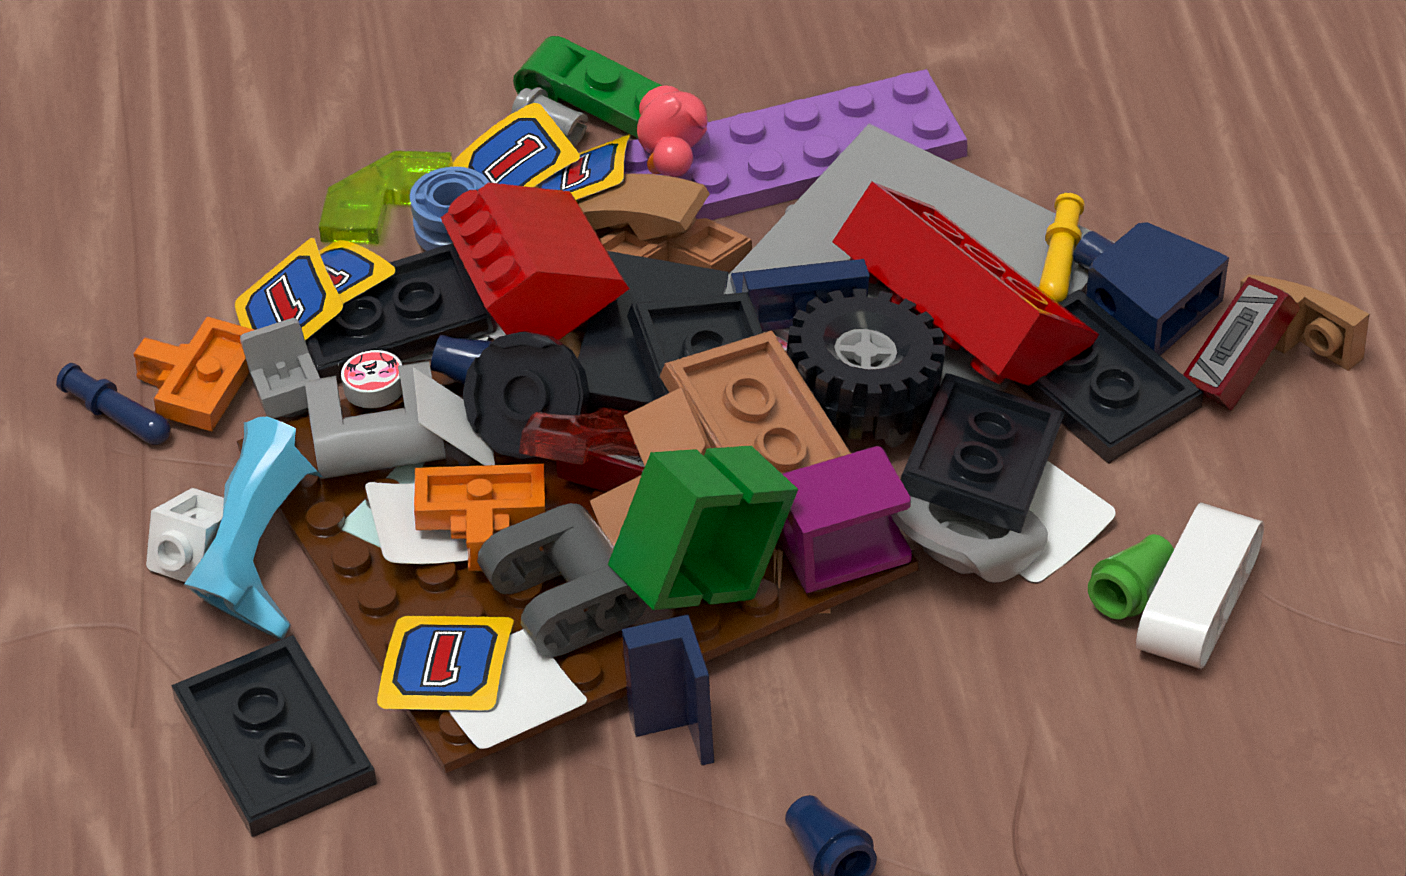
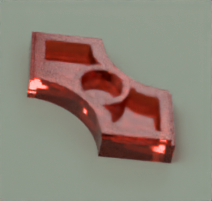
[519,407,641,465]

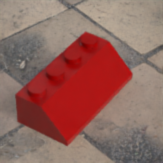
[832,181,1099,386]
[440,182,630,340]

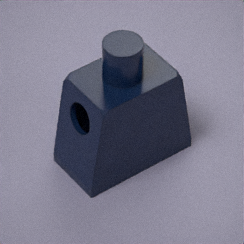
[1073,222,1229,356]

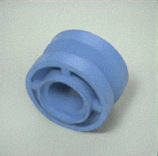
[410,167,490,251]

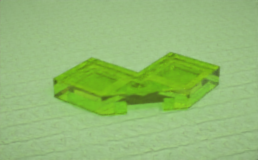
[319,151,453,244]

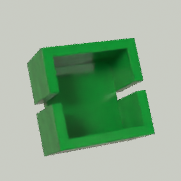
[608,445,798,610]

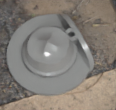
[891,496,1048,583]

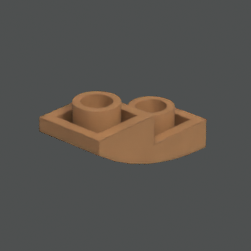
[579,173,710,241]
[1240,274,1370,371]

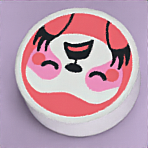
[341,350,402,408]

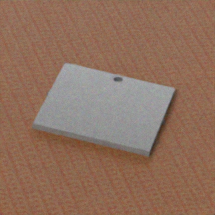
[725,124,1115,392]

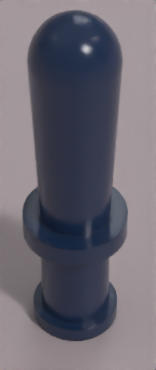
[56,363,171,445]

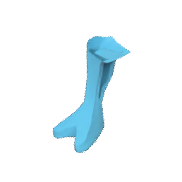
[184,417,323,640]

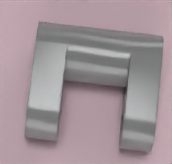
[305,361,446,479]

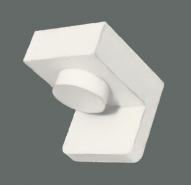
[146,488,224,582]

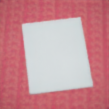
[413,367,495,466]

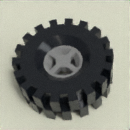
[786,289,946,440]

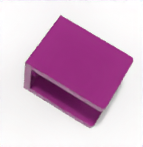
[778,446,912,593]

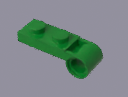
[513,36,662,138]

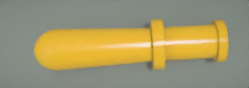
[1038,193,1085,302]

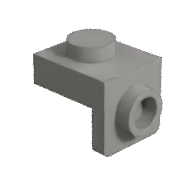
[240,318,320,419]

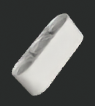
[1136,503,1264,669]

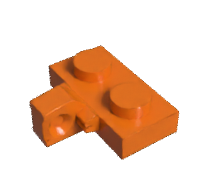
[134,316,254,432]
[414,464,545,571]

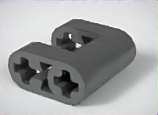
[477,503,648,657]

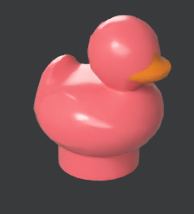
[637,85,708,177]

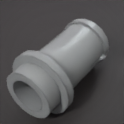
[511,87,588,147]

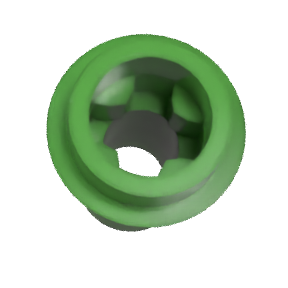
[1088,534,1174,619]

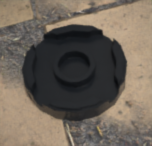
[463,332,590,459]

